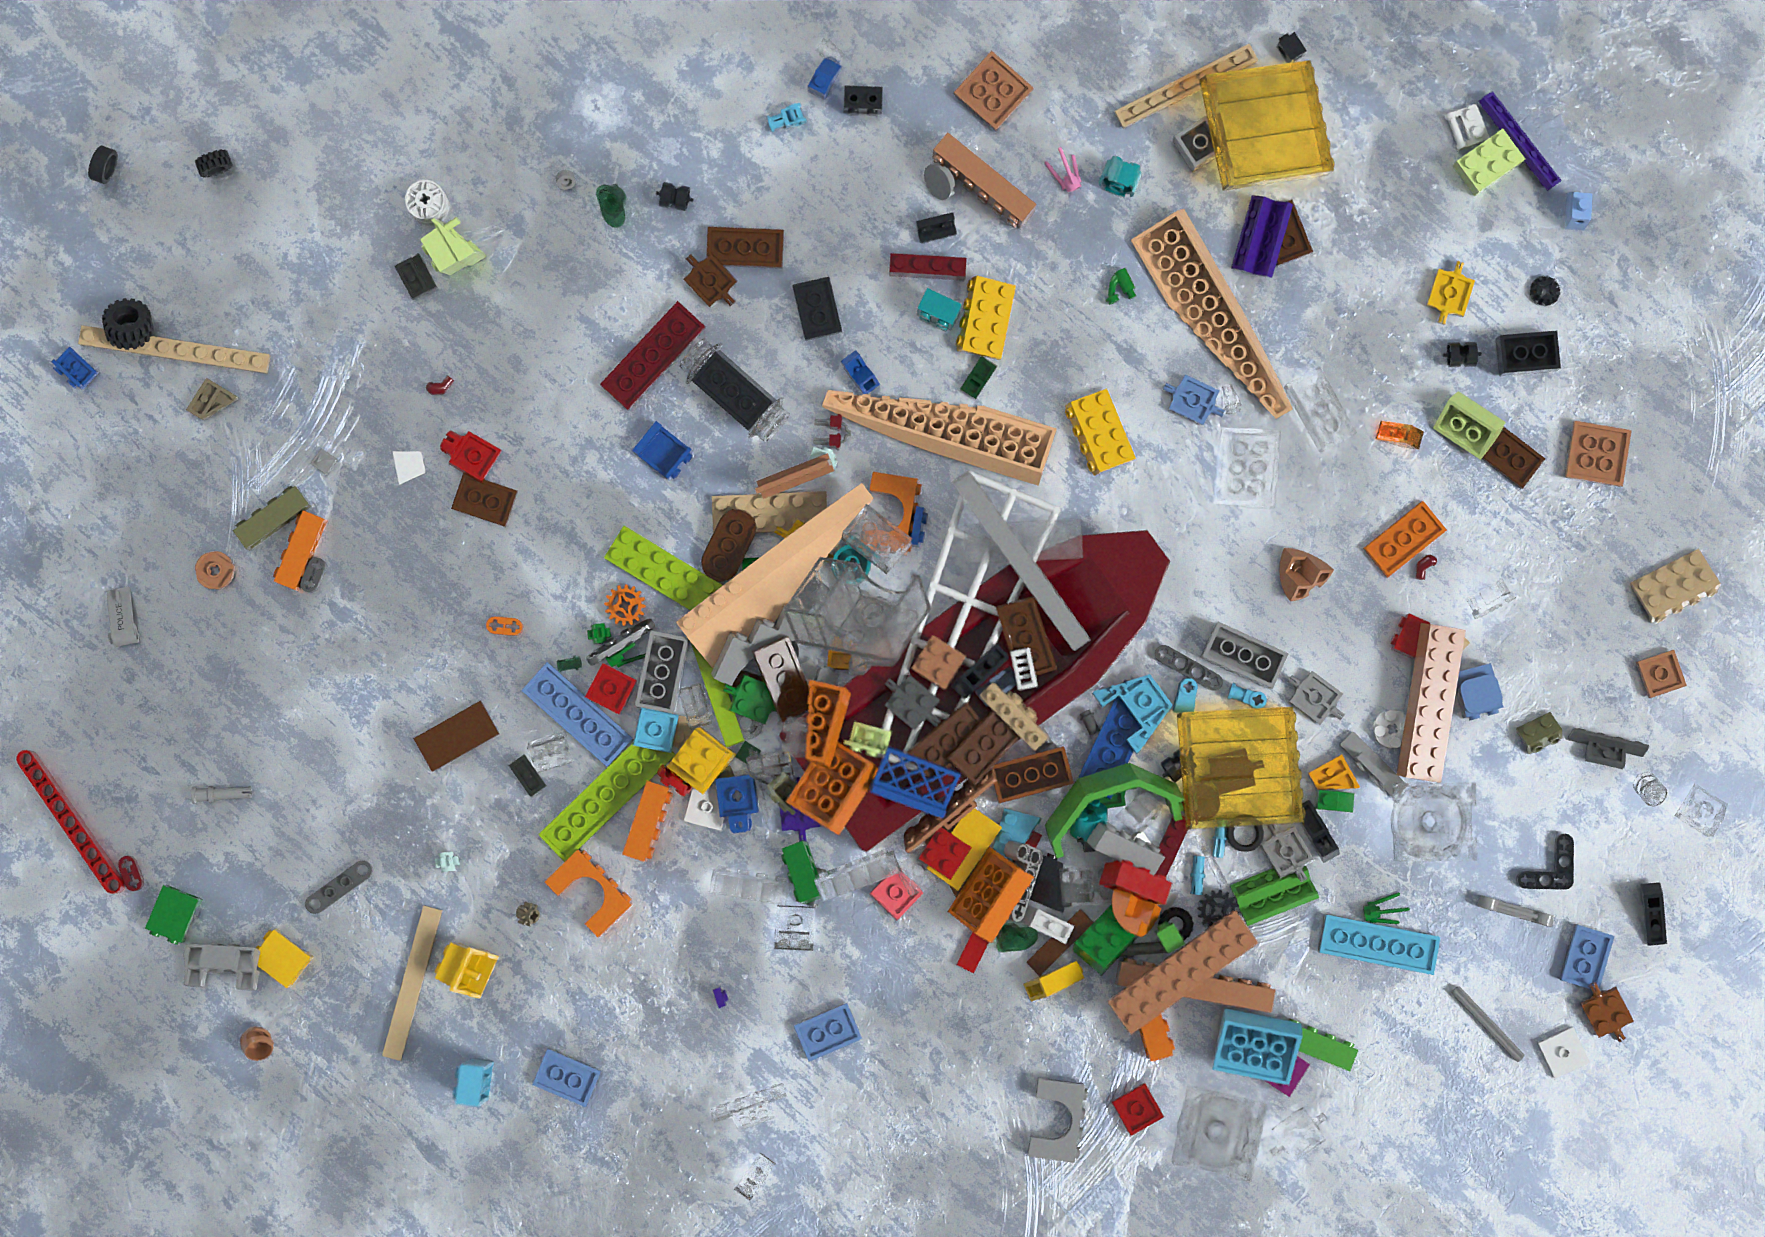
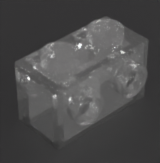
[782,717,808,758]

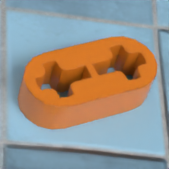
[486,617,523,636]

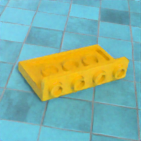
[955,276,1016,360]
[1065,389,1136,476]

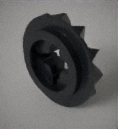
[1530,276,1561,306]

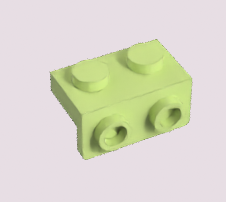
[844,722,891,757]

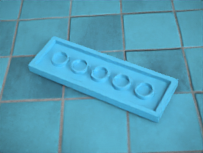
[1319,915,1441,975]

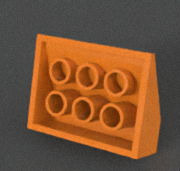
[786,742,878,835]
[948,847,1034,943]

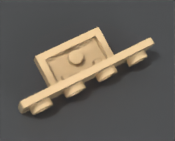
[980,682,1048,750]

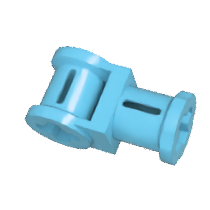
[766,103,807,132]
[1227,683,1267,709]

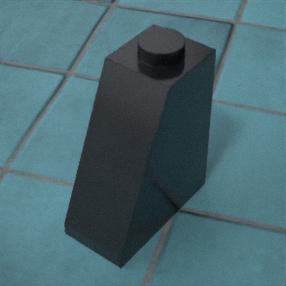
[1030,853,1065,913]

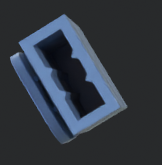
[1456,663,1504,721]

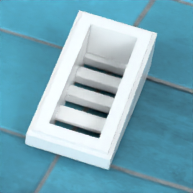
[1010,648,1038,690]

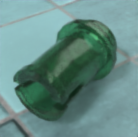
[557,655,582,672]

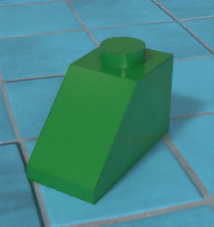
[1314,790,1355,813]

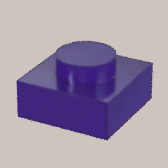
[713,987,729,1008]

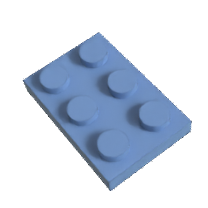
[1560,924,1615,989]
[794,1003,862,1062]
[532,1048,601,1107]

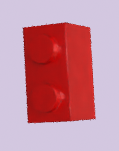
[1390,613,1430,659]

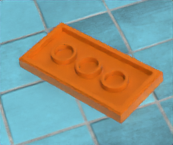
[1363,501,1447,578]

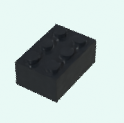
[1495,331,1561,376]

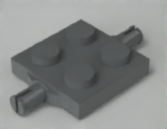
[884,675,941,730]

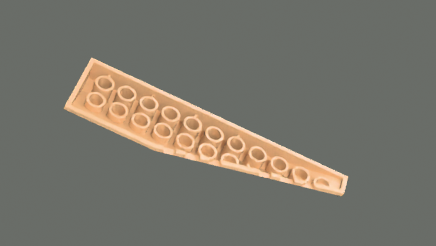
[1131,209,1293,419]
[822,390,1057,486]

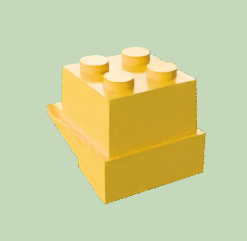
[667,726,736,795]
[435,942,499,999]

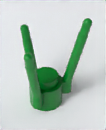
[606,643,646,668]
[1363,892,1410,924]

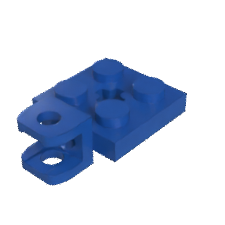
[715,774,759,833]

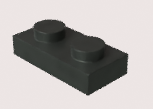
[508,754,547,797]

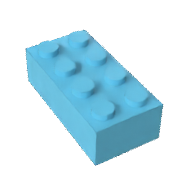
[453,1058,494,1107]

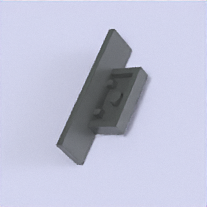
[1568,728,1649,769]

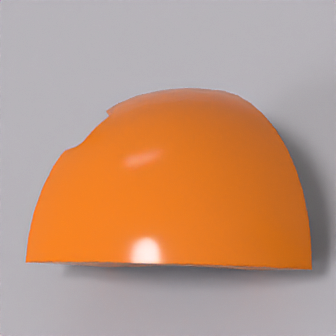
[1112,889,1161,936]

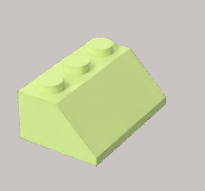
[1433,391,1506,460]

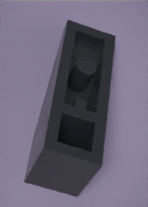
[952,643,1010,700]
[1640,882,1667,946]

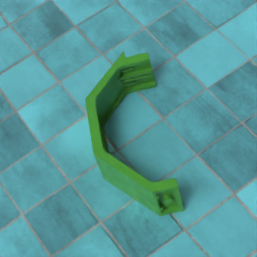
[1045,763,1185,858]

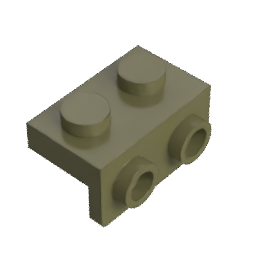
[1516,712,1563,755]
[766,771,797,815]

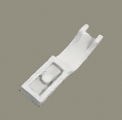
[1019,905,1074,944]

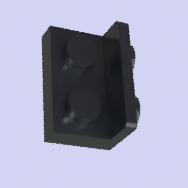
[916,212,957,243]

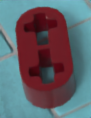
[118,856,144,891]

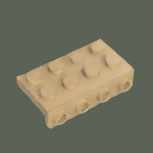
[1630,549,1721,623]

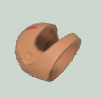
[240,1026,274,1061]

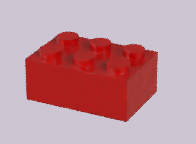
[1099,860,1172,905]

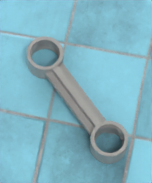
[1477,895,1555,927]

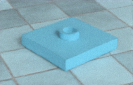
[633,708,679,753]

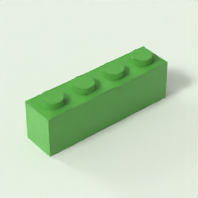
[1289,1018,1358,1071]

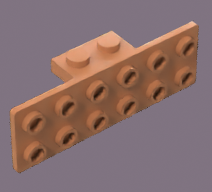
[903,766,997,853]

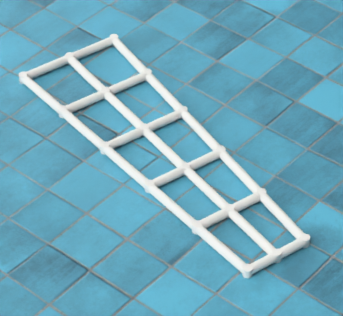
[878,471,1061,775]

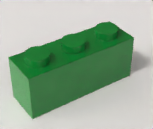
[781,840,826,904]

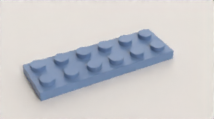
[521,662,633,767]

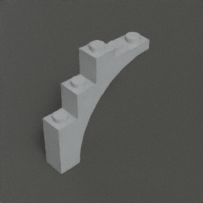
[711,605,836,686]

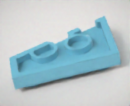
[993,808,1042,862]

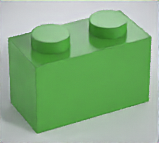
[1154,921,1185,954]

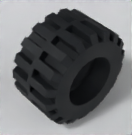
[102,298,154,350]

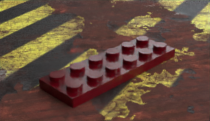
[600,301,706,411]

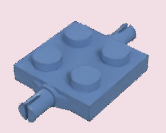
[1163,374,1225,426]

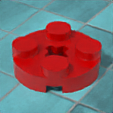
[657,764,693,797]

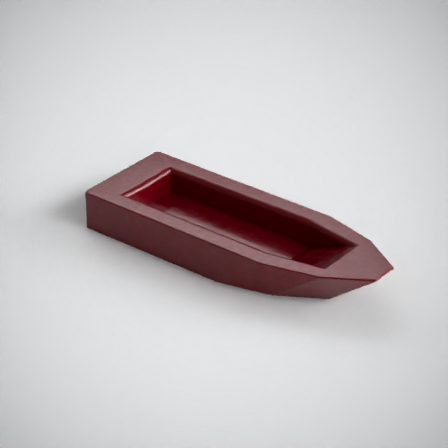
[779,530,1170,852]

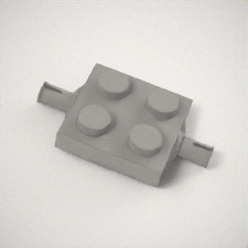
[1287,671,1345,725]
[1261,822,1314,882]

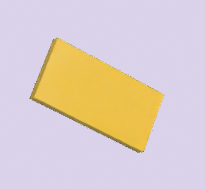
[926,808,1002,891]

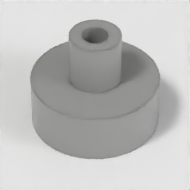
[556,170,576,190]

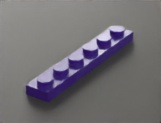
[1478,91,1562,191]

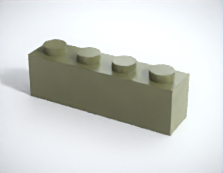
[233,486,312,551]

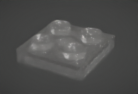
[892,845,942,897]

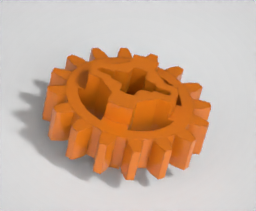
[604,584,646,626]

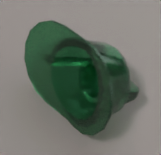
[596,184,627,228]
[996,922,1038,952]

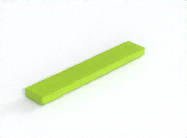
[690,641,745,748]

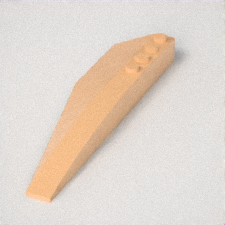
[676,483,874,668]

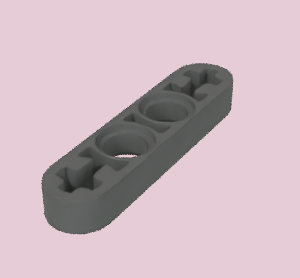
[1155,645,1223,691]

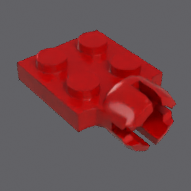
[440,431,502,483]

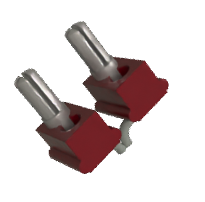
[813,414,851,450]

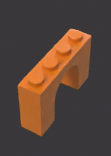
[860,472,922,556]
[545,849,633,938]

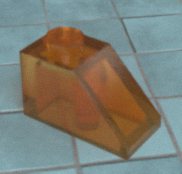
[1376,421,1424,450]

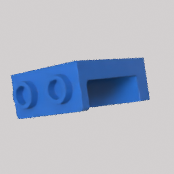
[632,421,693,481]

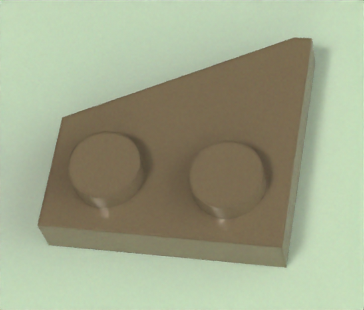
[186,378,239,421]

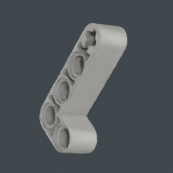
[1004,841,1043,922]

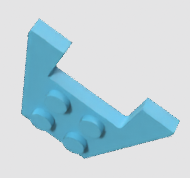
[1092,674,1173,754]

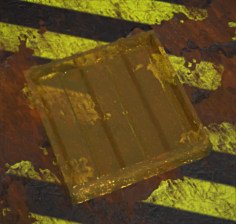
[1199,60,1335,191]
[1177,707,1305,830]

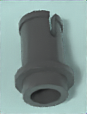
[1080,710,1100,735]

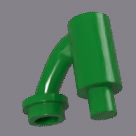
[1105,268,1136,305]

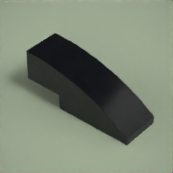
[1293,800,1340,863]

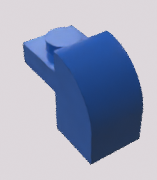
[841,350,880,394]

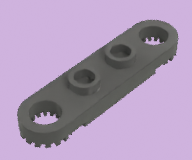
[586,619,655,666]
[305,861,373,914]

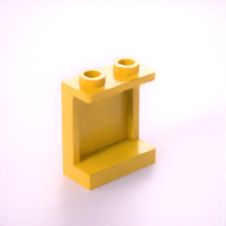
[255,929,314,988]

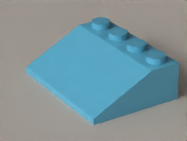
[1212,1008,1302,1085]

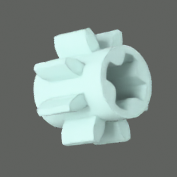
[435,851,459,872]

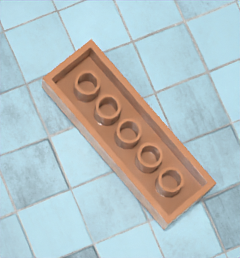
[932,132,1037,229]

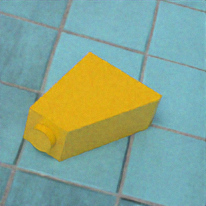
[1023,961,1084,1001]

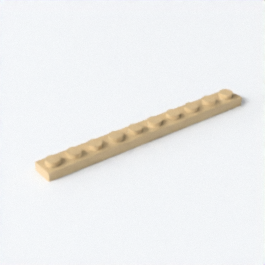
[78,325,271,374]

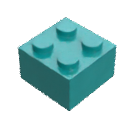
[917,288,962,331]

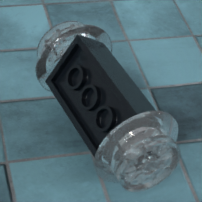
[679,338,790,443]

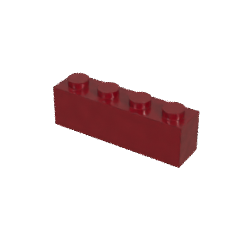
[889,253,967,281]

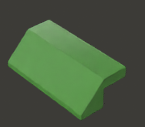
[1230,866,1319,926]

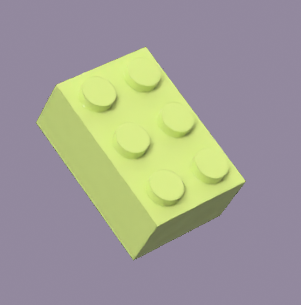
[1453,129,1525,196]

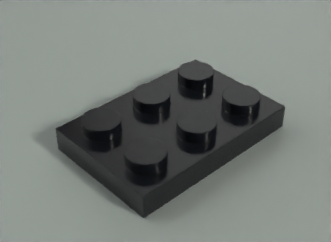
[792,276,842,341]

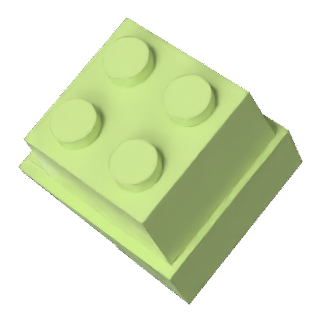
[420,217,487,275]

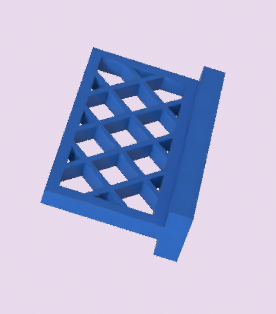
[869,746,961,818]

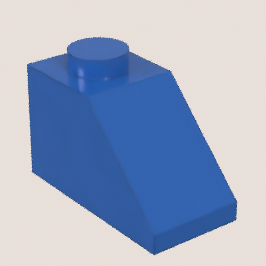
[808,58,842,100]

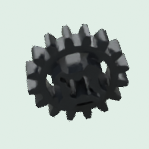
[1197,890,1239,929]

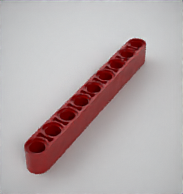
[16,750,126,894]

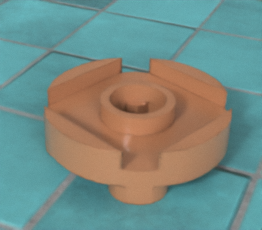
[195,551,235,590]

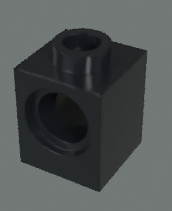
[1276,32,1307,66]

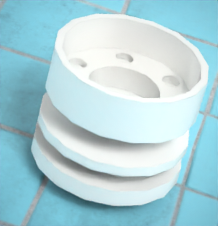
[405,180,449,226]

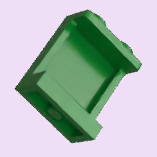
[145,885,203,945]

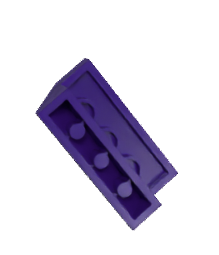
[1231,195,1293,278]

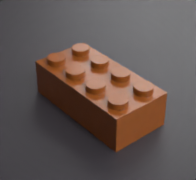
[993,746,1074,804]

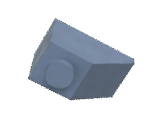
[975,666,1017,707]

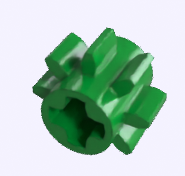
[587,623,611,644]

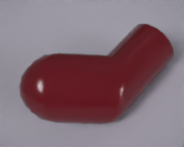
[426,375,454,395]
[1416,555,1437,580]

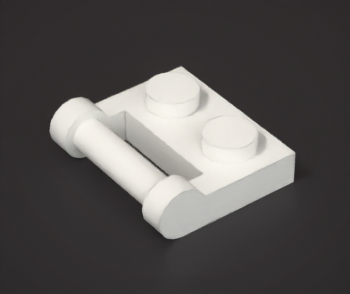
[1444,104,1489,151]

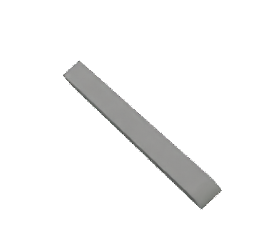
[953,471,1090,651]

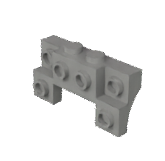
[183,942,260,991]

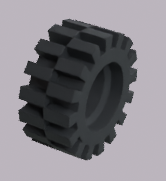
[195,149,233,178]
[1158,907,1194,941]

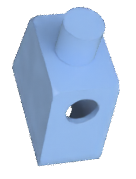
[1565,192,1592,231]

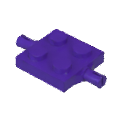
[779,777,821,842]

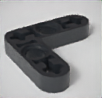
[1516,834,1574,890]

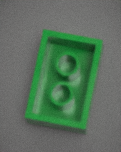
[1072,904,1139,976]

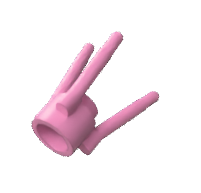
[1045,147,1082,193]

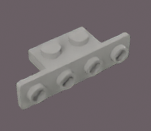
[1340,732,1407,798]

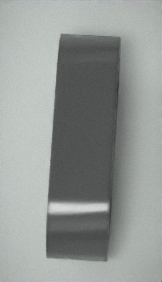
[300,557,327,593]

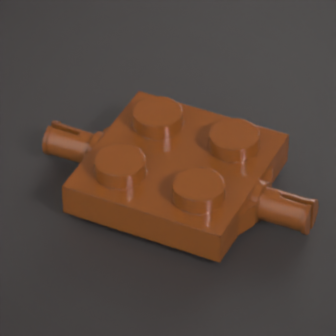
[1581,982,1634,1042]

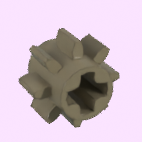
[516,901,540,927]

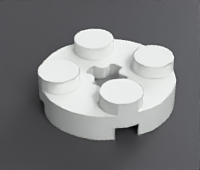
[1373,710,1406,748]

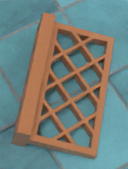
[755,453,835,499]

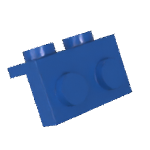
[51,346,99,389]
[910,506,928,548]

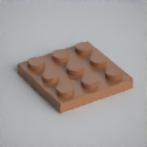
[954,51,1034,131]
[1565,421,1632,487]

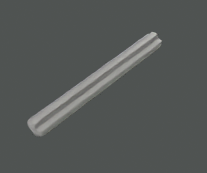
[1452,986,1525,1062]

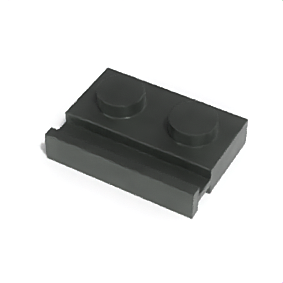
[394,253,437,300]

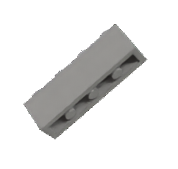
[1087,822,1165,875]

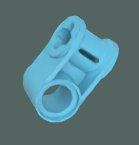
[1173,678,1198,716]

